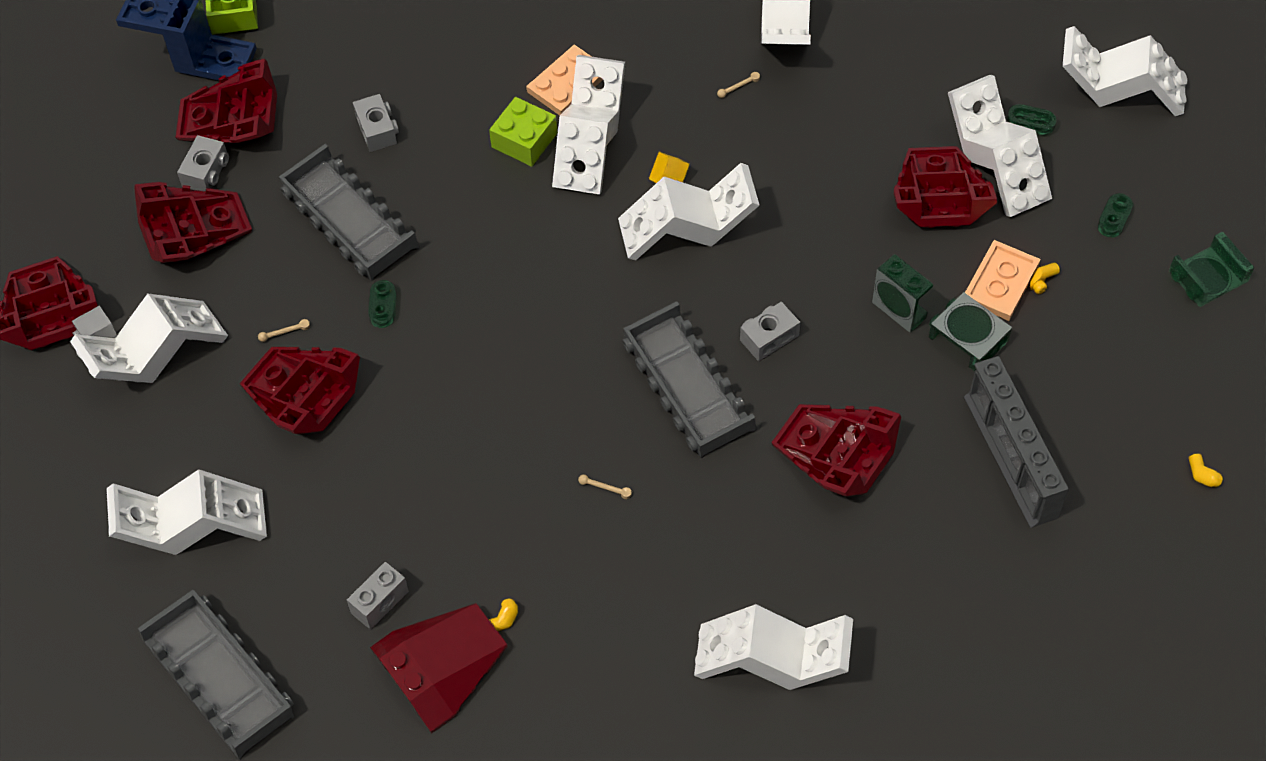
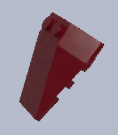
[175,58,277,143]
[893,146,997,228]
[134,182,252,263]
[0,256,98,350]
[239,347,360,434]
[771,404,901,497]
[370,603,508,733]

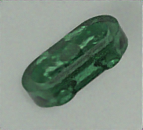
[1007,104,1056,135]
[1098,193,1133,237]
[368,280,396,328]

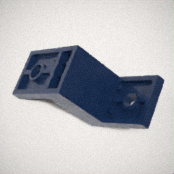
[116,0,257,80]

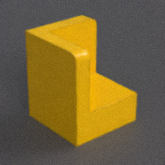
[649,152,689,183]

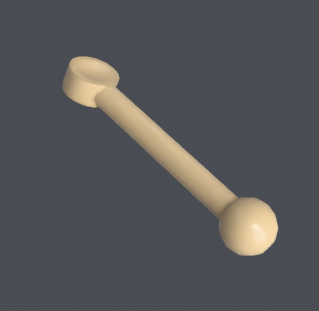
[717,72,760,98]
[258,319,310,342]
[578,474,632,499]

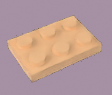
[526,45,603,115]
[965,240,1040,321]

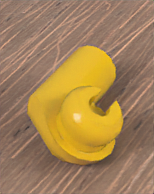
[1030,263,1060,294]

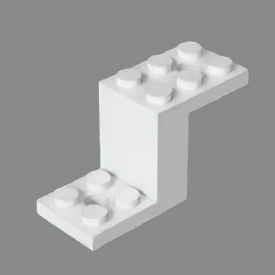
[761,0,811,45]
[1063,26,1187,116]
[552,55,625,194]
[948,75,1052,217]
[618,163,759,260]
[70,294,228,383]
[107,470,267,555]
[694,604,853,690]

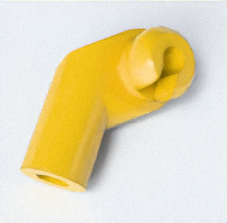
[1189,454,1223,487]
[489,598,518,631]

